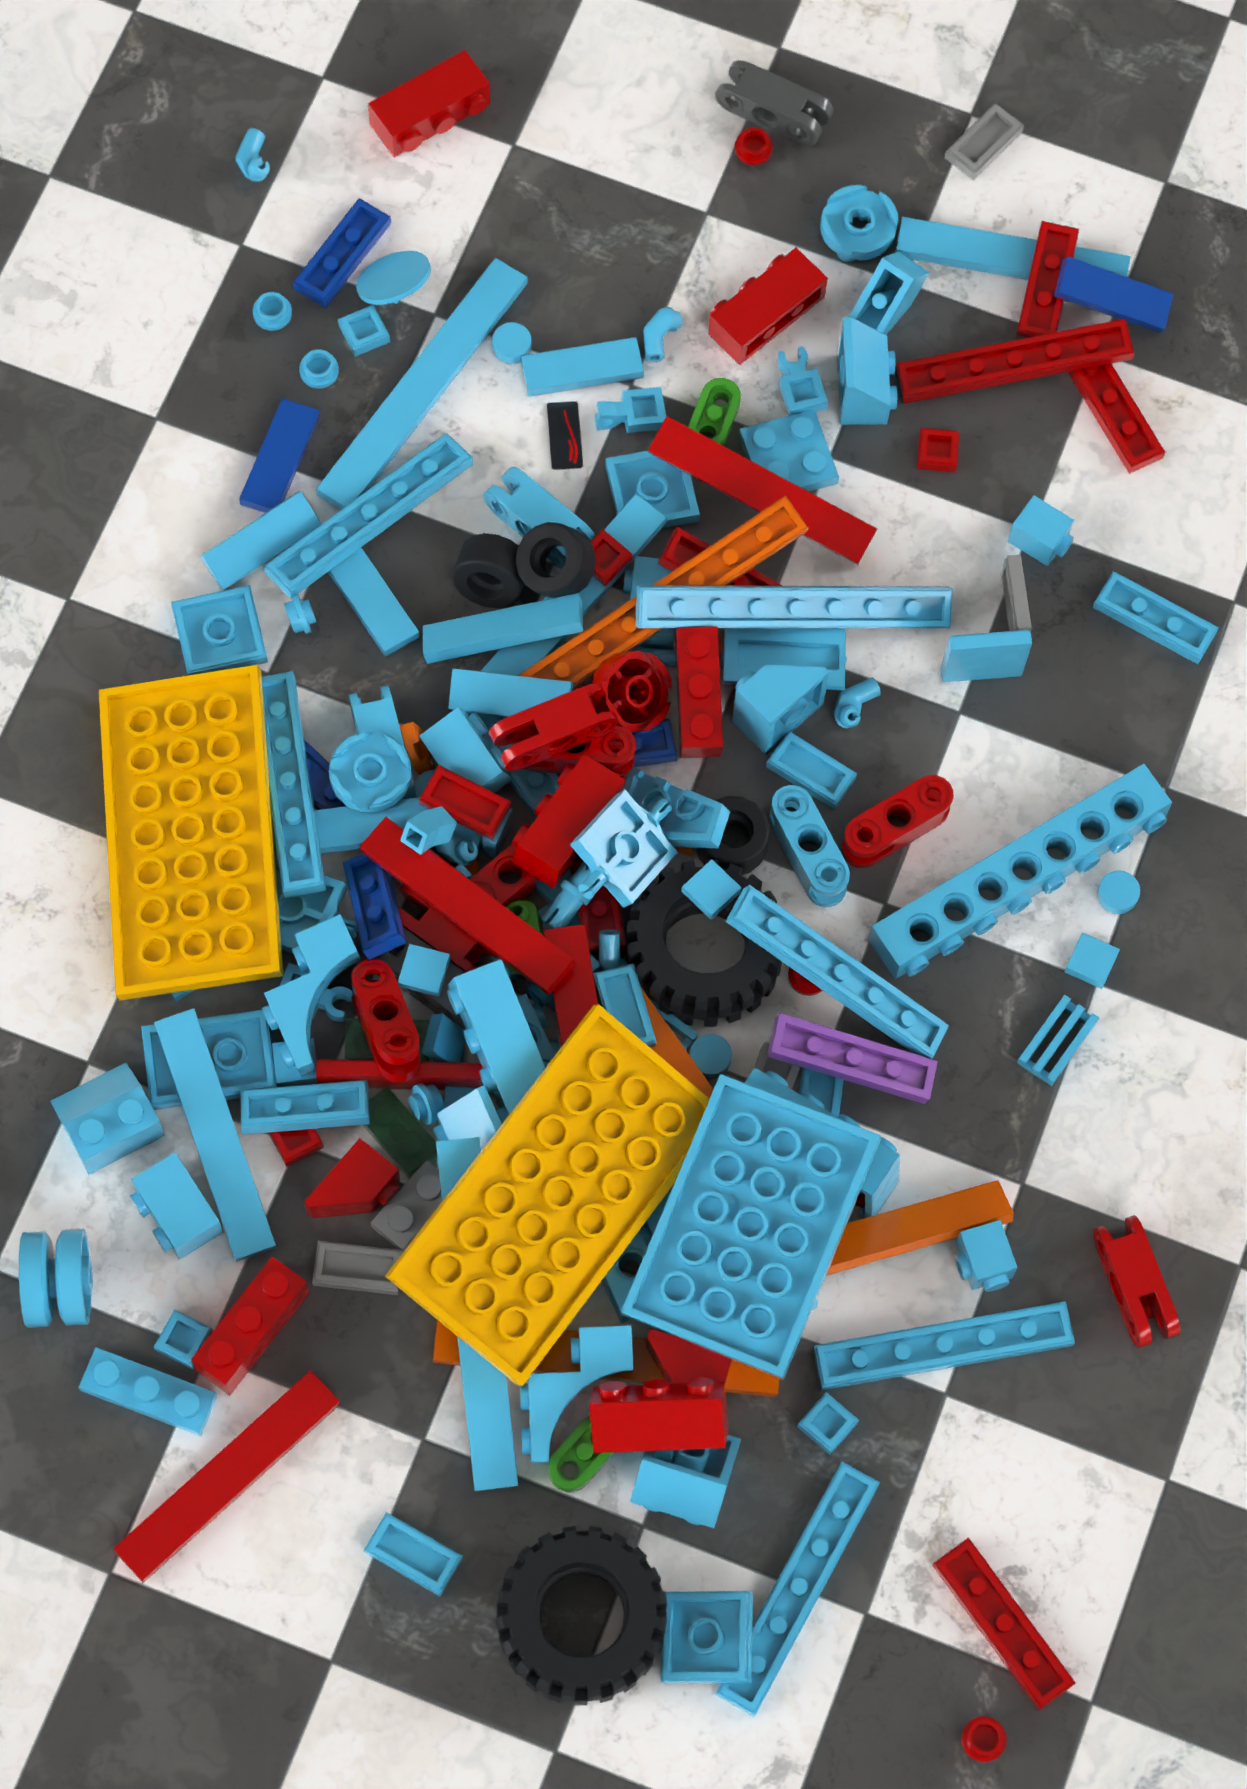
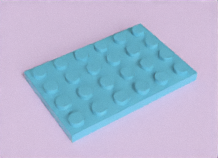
[621,1074,881,1380]

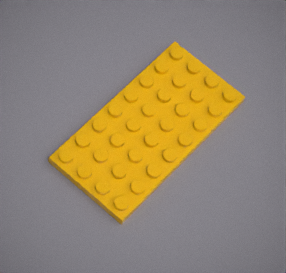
[99,665,284,1001]
[385,1004,710,1386]

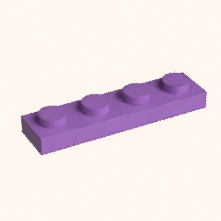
[767,1013,938,1104]

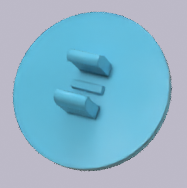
[356,251,431,305]

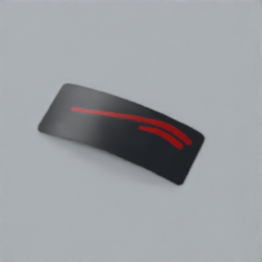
[547,401,583,470]

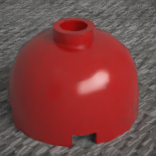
[591,651,672,732]

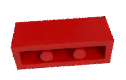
[368,50,490,157]
[708,247,828,365]
[675,627,723,758]
[512,754,626,889]
[191,1256,309,1396]
[589,1377,729,1453]

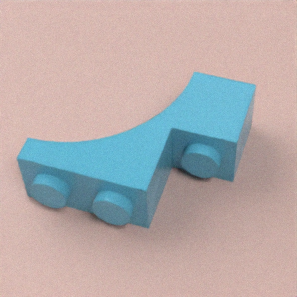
[262,914,361,1076]
[520,1326,633,1463]

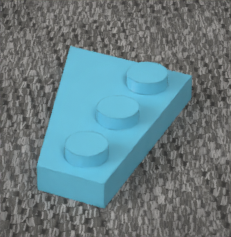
[623,766,730,848]

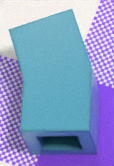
[400,807,457,855]

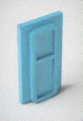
[722,628,847,690]

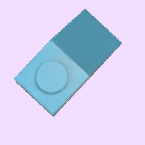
[849,252,930,335]

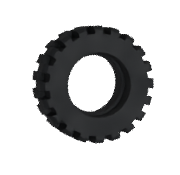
[625,859,782,1027]
[497,1526,667,1705]

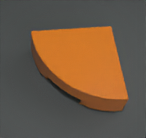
[400,722,434,775]

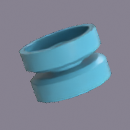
[19,1229,93,1328]

